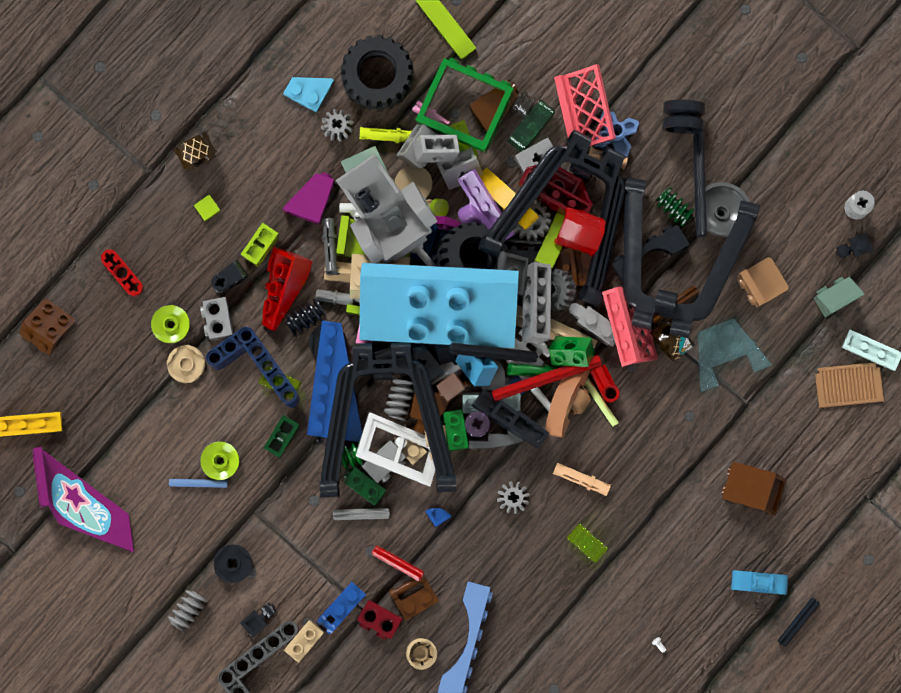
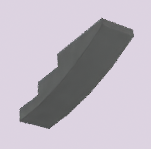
[469,428,546,450]

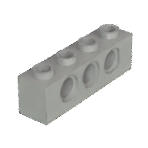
[522,262,551,344]

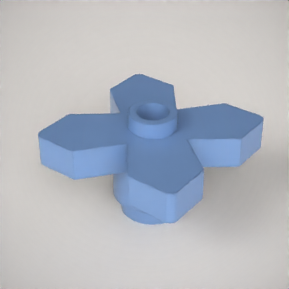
[593,111,639,157]

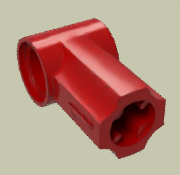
[590,364,620,403]

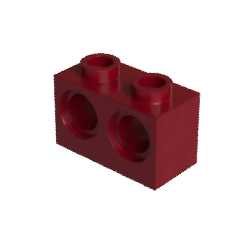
[357,600,403,640]

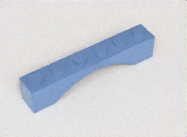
[438,581,493,693]

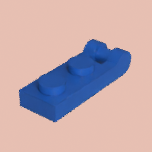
[316,582,366,635]

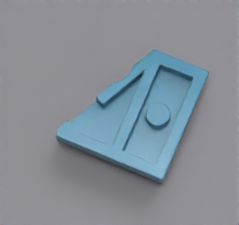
[283,77,334,113]

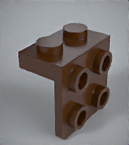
[19,299,75,356]

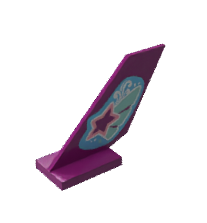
[32,447,134,552]

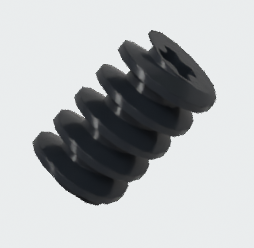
[285,298,328,337]

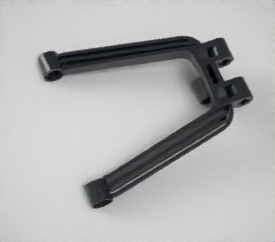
[478,129,625,308]
[623,177,760,339]
[319,342,456,498]

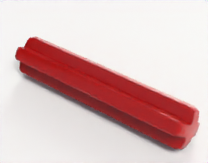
[372,546,424,581]

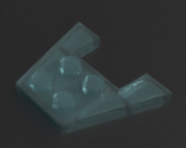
[697,318,772,393]

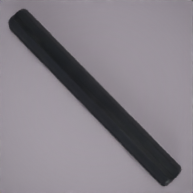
[449,343,538,363]

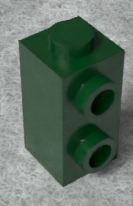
[343,467,387,506]

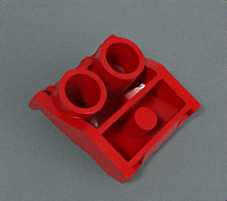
[554,207,605,256]

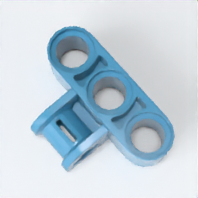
[731,570,788,595]

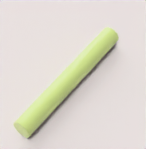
[584,378,619,427]

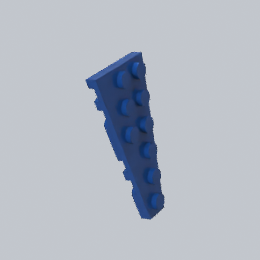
[307,320,362,442]

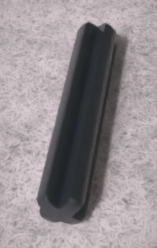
[778,598,820,647]

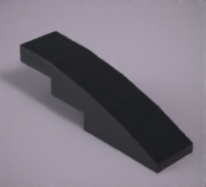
[471,389,549,449]

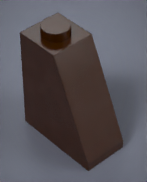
[469,80,519,133]

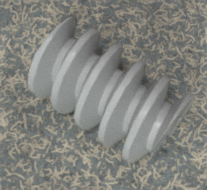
[844,190,875,220]
[384,379,415,422]
[167,590,208,633]

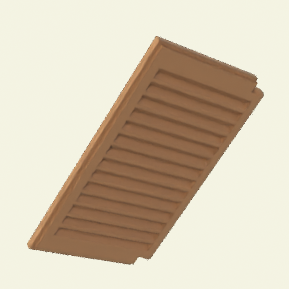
[815,362,884,408]

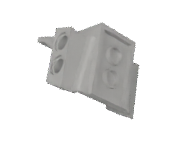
[336,154,438,264]

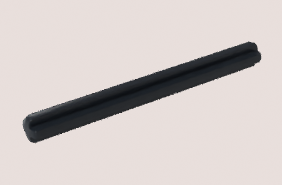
[693,133,707,237]

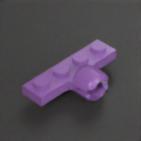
[457,169,515,239]

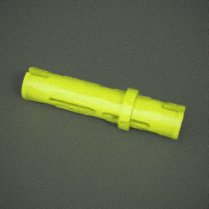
[360,127,412,143]

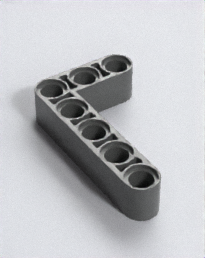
[218,621,299,693]

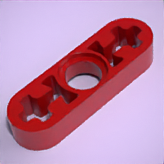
[101,249,144,297]

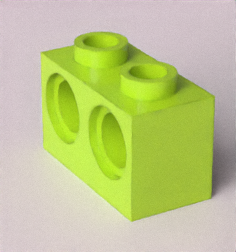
[241,223,280,268]

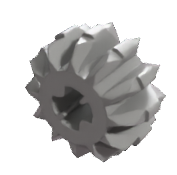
[321,109,353,142]
[497,481,530,514]

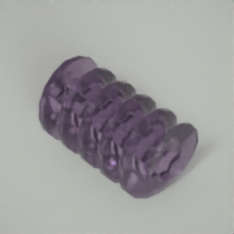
[465,412,490,438]

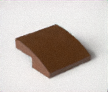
[556,248,591,287]

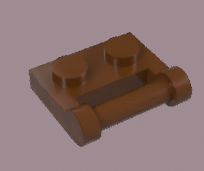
[388,576,439,621]

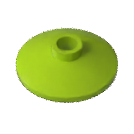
[151,305,190,343]
[200,442,239,480]

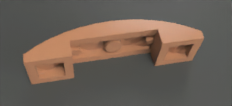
[546,370,590,438]

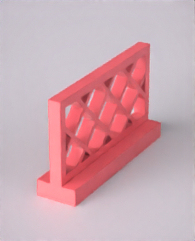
[554,64,616,147]
[602,286,658,367]

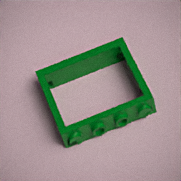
[415,58,515,154]

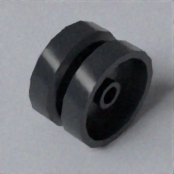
[662,99,705,134]

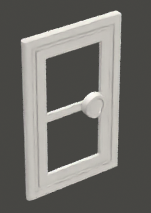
[356,413,435,487]

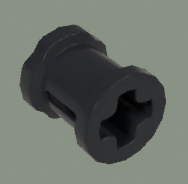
[355,187,380,213]

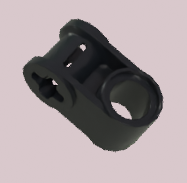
[211,260,249,294]

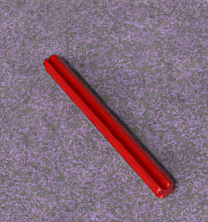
[492,355,602,401]

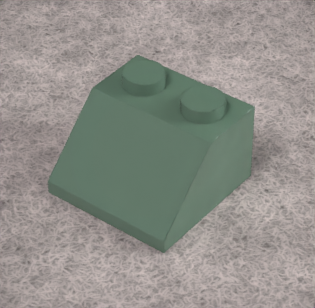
[814,276,864,317]

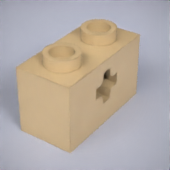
[284,620,325,663]

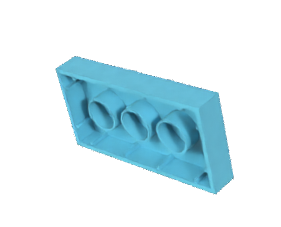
[360,263,519,348]

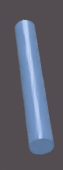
[169,479,227,488]

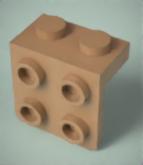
[737,257,788,308]

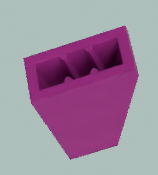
[283,172,335,225]

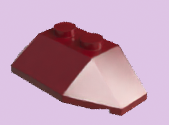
[518,165,593,216]

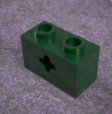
[263,415,301,459]

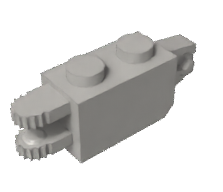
[569,303,616,347]

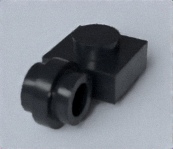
[836,233,874,258]
[240,603,276,638]

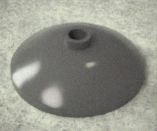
[705,182,750,237]

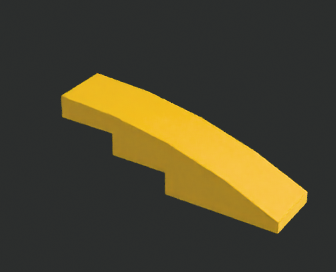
[480,168,539,230]

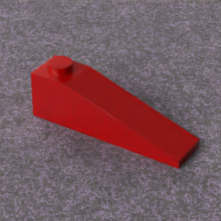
[262,247,313,331]

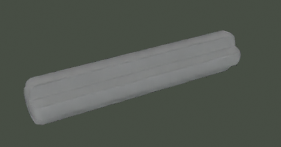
[333,508,390,520]

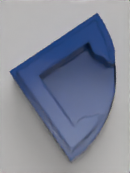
[425,508,452,527]

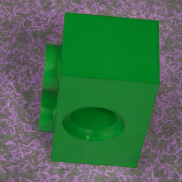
[549,336,595,367]
[443,410,469,452]

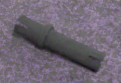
[322,218,338,275]

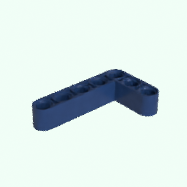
[206,327,300,408]

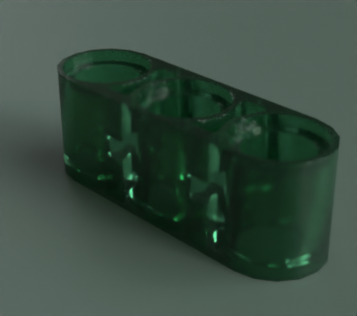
[507,99,556,152]

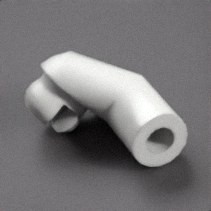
[340,203,361,221]

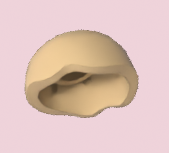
[406,638,437,670]

